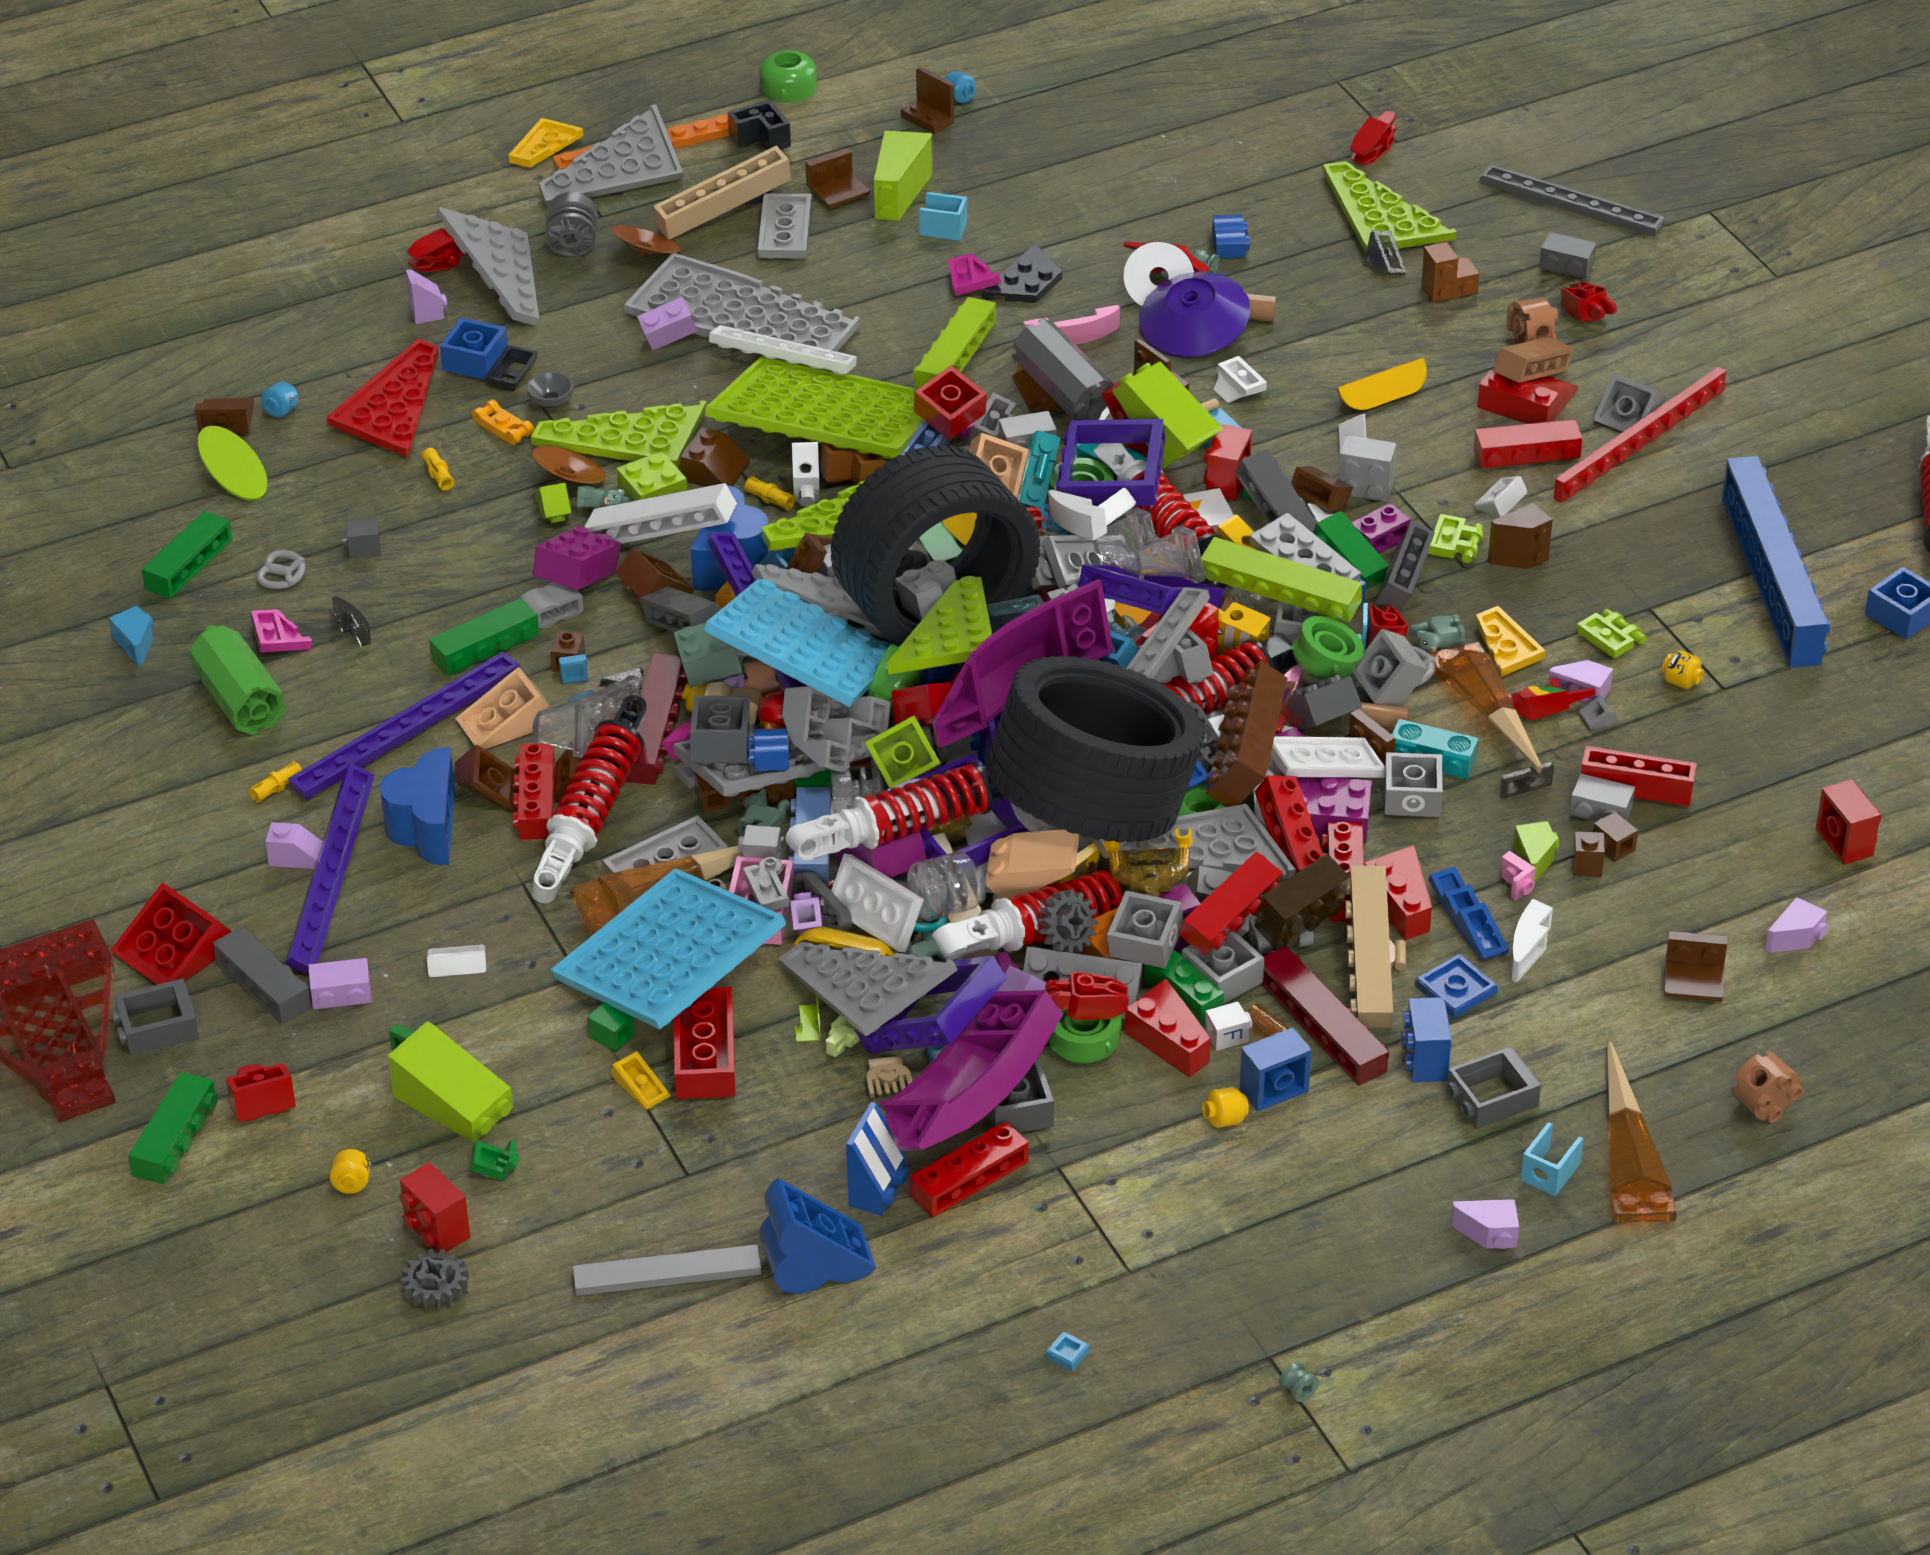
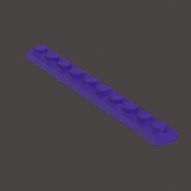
[707,532,808,690]
[288,652,521,800]
[285,762,375,975]

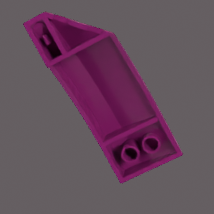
[932,579,1113,748]
[879,990,1063,1150]

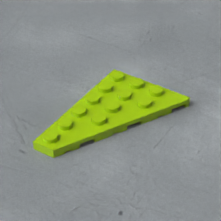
[1323,161,1456,254]
[531,400,707,468]
[761,480,865,551]
[887,576,992,675]

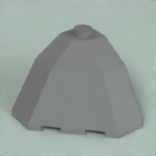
[782,686,890,773]

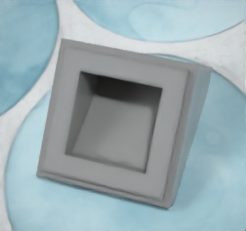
[1578,695,1619,730]

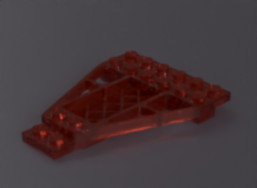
[0,919,116,1123]

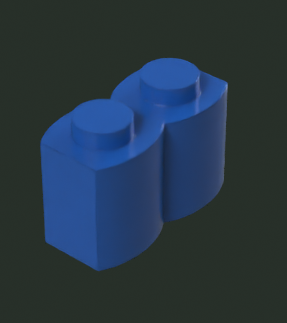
[1212,214,1250,258]
[748,728,789,771]

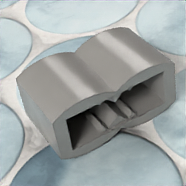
[521,582,583,629]

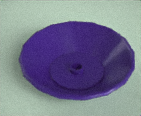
[1139,271,1251,358]

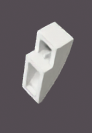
[1048,490,1107,540]
[1511,899,1553,983]

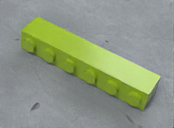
[913,297,996,391]
[1201,537,1362,623]

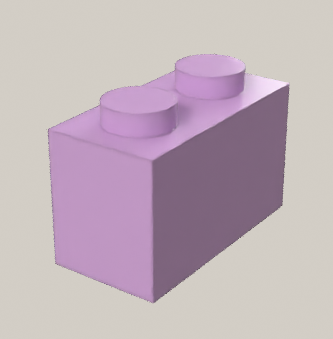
[637,297,698,351]
[309,958,372,1009]

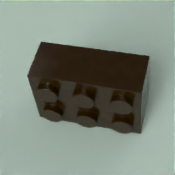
[1254,853,1350,950]

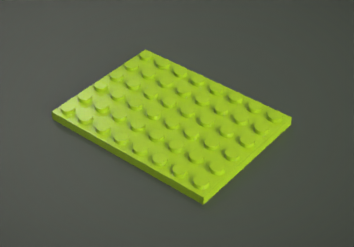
[705,355,925,459]

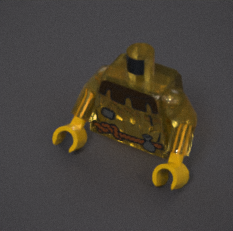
[1104,827,1193,893]

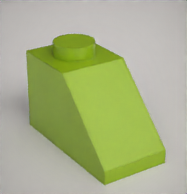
[534,483,571,524]
[1513,821,1559,883]

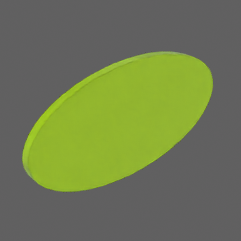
[198,426,267,501]

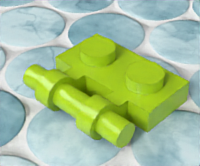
[1428,514,1484,563]
[1576,609,1647,659]

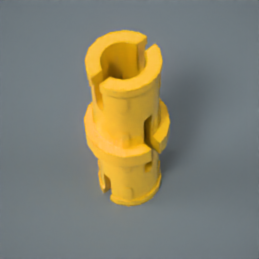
[421,448,455,490]
[744,476,795,511]
[248,761,302,803]

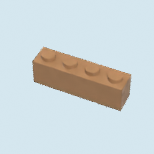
[1494,337,1574,383]

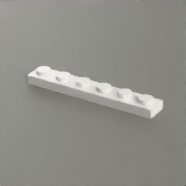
[709,325,857,375]

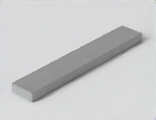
[1126,587,1210,679]
[573,1245,761,1296]

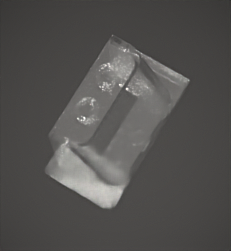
[1093,507,1206,583]
[532,675,640,758]

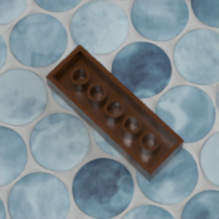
[1206,661,1288,807]

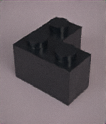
[727,100,791,150]

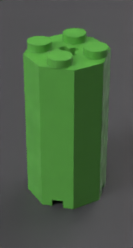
[188,625,286,735]

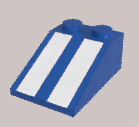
[846,1102,909,1216]

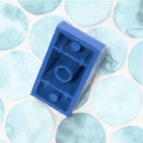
[691,485,769,591]
[380,747,455,865]
[759,1178,876,1294]

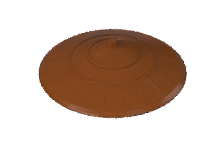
[611,225,681,256]
[532,446,605,484]

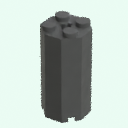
[1012,318,1114,420]

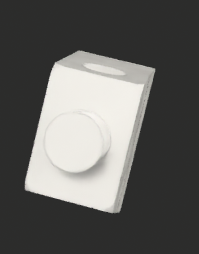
[792,442,820,507]

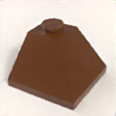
[453,744,519,812]

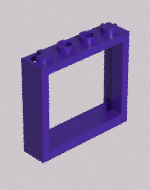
[1056,419,1166,506]
[1078,564,1224,615]
[887,754,1033,880]
[854,955,1007,1053]

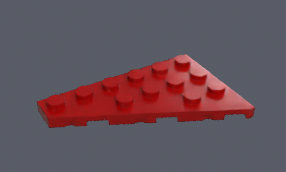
[326,338,439,457]

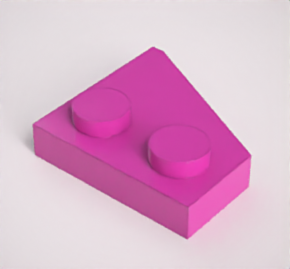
[948,253,1001,296]
[250,609,312,652]

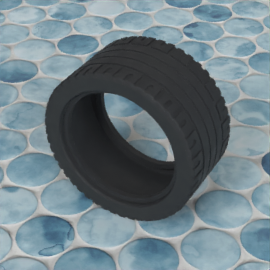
[831,445,1041,647]
[987,656,1205,843]

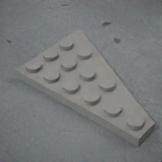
[539,104,683,207]
[751,564,886,639]
[778,942,957,1037]

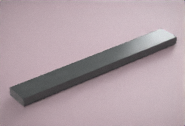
[1479,164,1665,237]

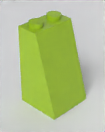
[874,131,933,221]
[1112,361,1223,469]
[388,1021,513,1143]

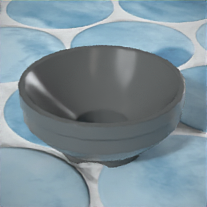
[527,372,573,409]

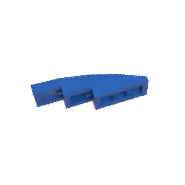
[1428,866,1509,961]

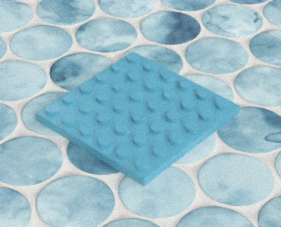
[703,578,892,707]
[550,868,786,1030]

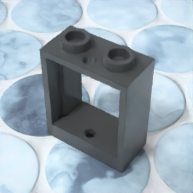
[111,979,199,1055]
[1445,1046,1541,1128]

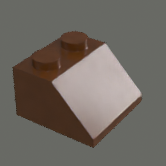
[680,427,750,487]
[1488,503,1553,569]
[615,547,695,603]

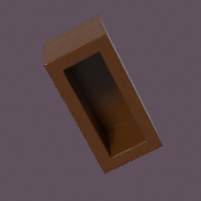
[1291,466,1353,512]

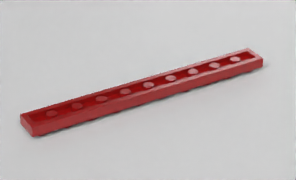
[1553,366,1726,503]

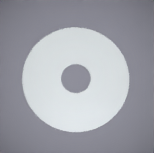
[1124,242,1194,306]

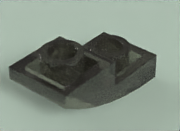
[330,596,371,647]

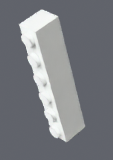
[585,483,737,544]

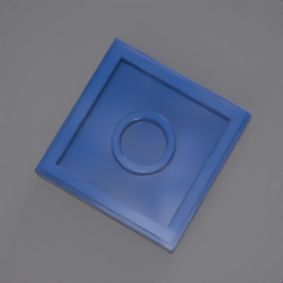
[1415,954,1498,1018]

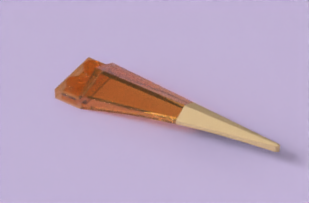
[1429,642,1541,773]
[569,836,784,935]
[1607,1041,1677,1223]

